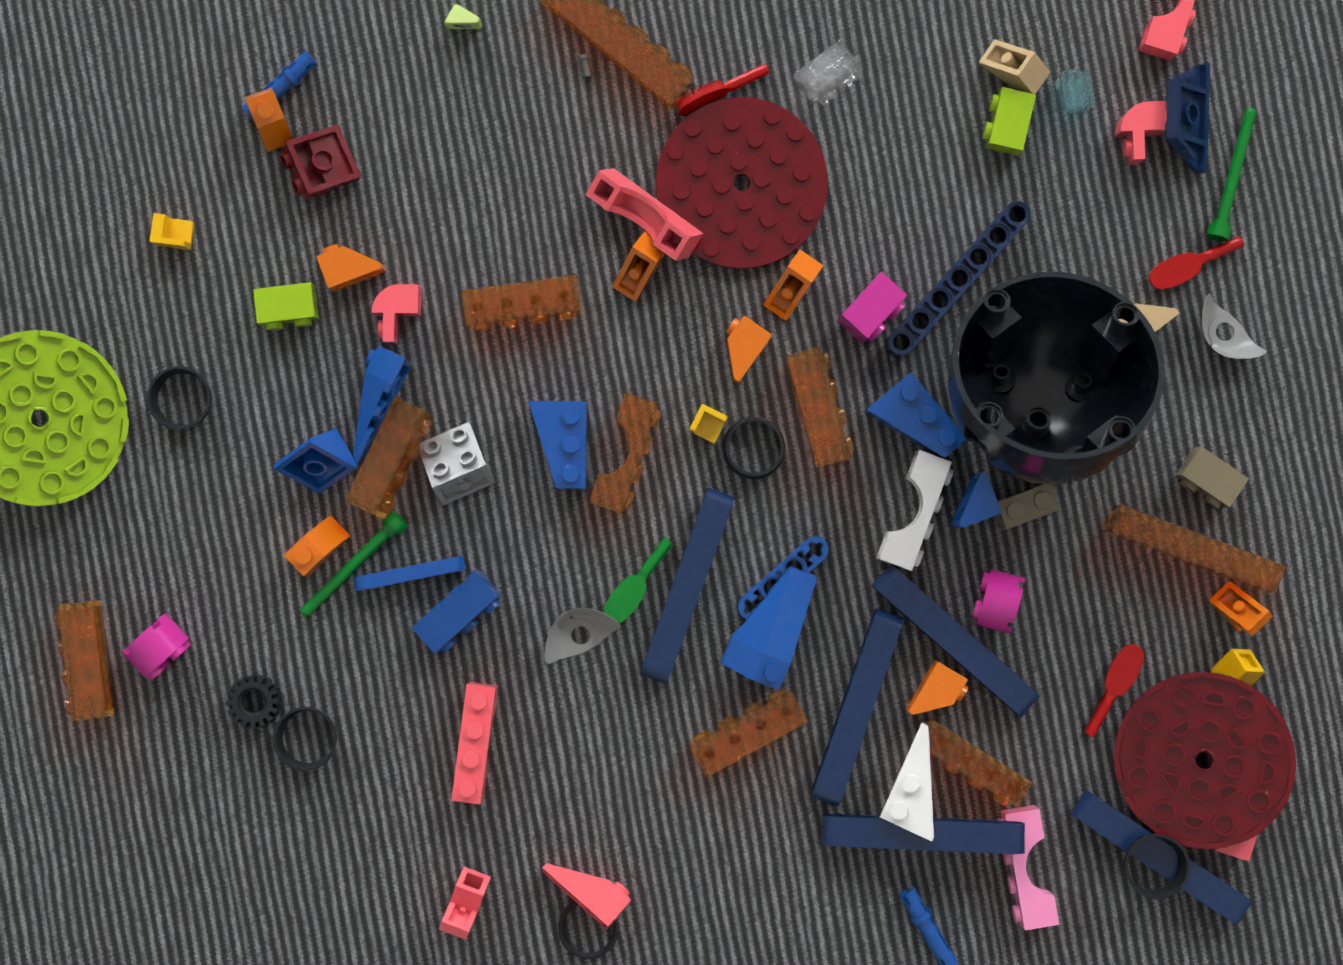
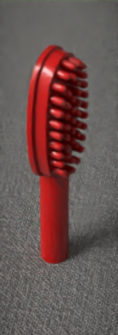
[676,64,769,116]
[1149,236,1244,289]
[1084,644,1144,737]

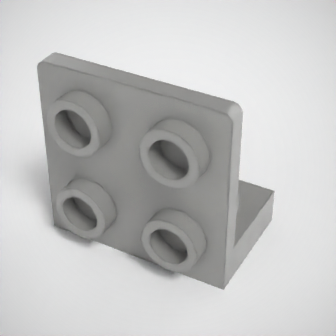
[417,422,496,505]

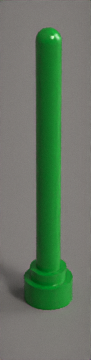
[1206,107,1256,242]
[301,510,409,617]

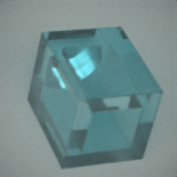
[1054,68,1095,116]

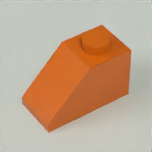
[245,87,293,152]
[612,230,665,302]
[316,244,386,292]
[763,250,824,321]
[726,315,772,384]
[283,515,351,576]
[905,660,968,715]

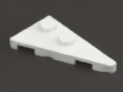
[880,723,934,841]

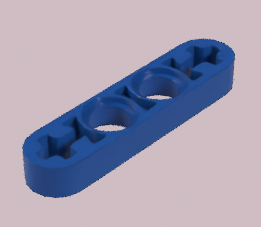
[738,536,829,619]
[353,556,466,591]

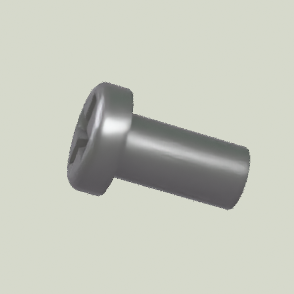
[577,54,592,77]

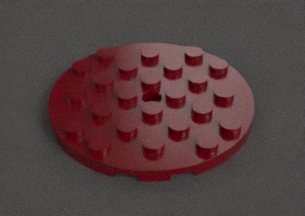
[656,97,828,270]
[1114,672,1296,849]

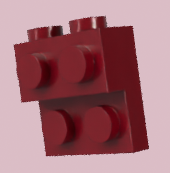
[280,125,361,201]

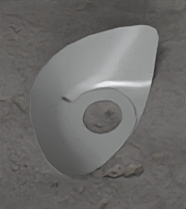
[1202,294,1267,359]
[545,608,620,664]

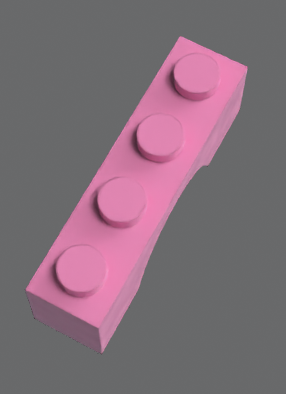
[997,805,1059,930]

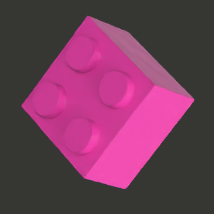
[837,272,907,344]

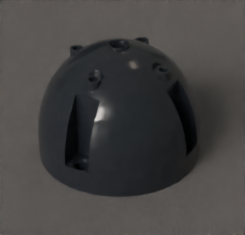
[948,272,1165,485]

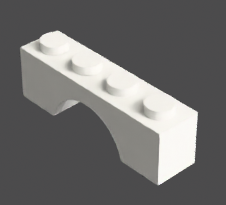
[876,450,954,571]

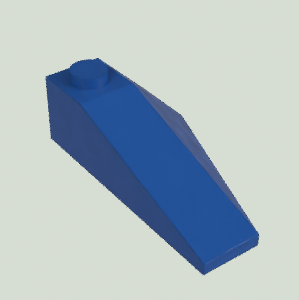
[353,345,413,466]
[720,566,817,690]

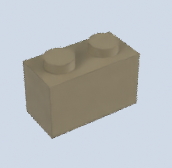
[1175,446,1249,509]
[996,484,1061,530]

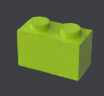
[982,87,1036,156]
[253,282,320,330]

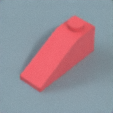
[542,863,631,930]

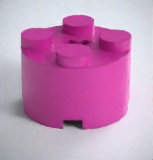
[972,569,1025,634]
[121,613,191,681]

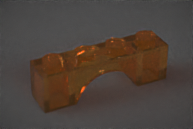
[589,392,662,514]

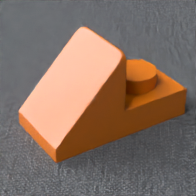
[1209,581,1273,637]

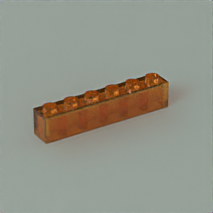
[539,0,693,110]
[1104,505,1286,593]

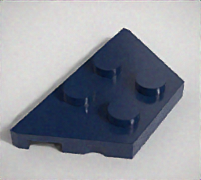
[1165,63,1210,174]

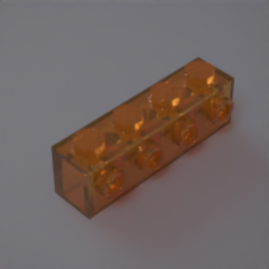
[461,275,582,332]
[785,347,854,469]
[345,397,434,519]
[55,600,115,721]
[689,687,808,778]
[925,717,1033,808]

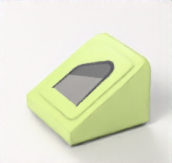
[444,4,483,29]

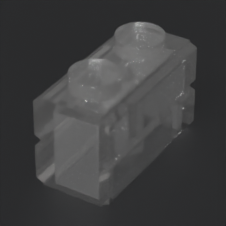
[793,40,861,106]

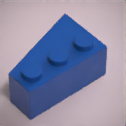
[864,373,966,458]
[528,401,588,490]
[412,569,502,654]

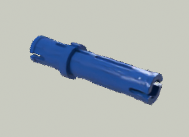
[242,50,318,121]
[898,886,959,965]

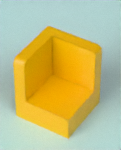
[150,213,194,250]
[689,404,728,444]
[1211,649,1265,686]

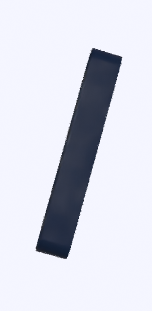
[886,201,1031,358]
[639,487,735,684]
[871,564,1040,718]
[810,608,903,807]
[1070,790,1253,926]
[822,814,1025,854]

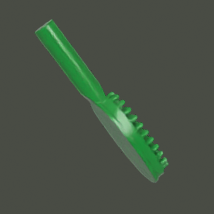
[604,537,673,623]

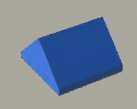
[274,428,357,494]
[950,472,1002,528]

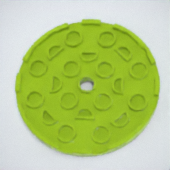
[0,330,129,506]

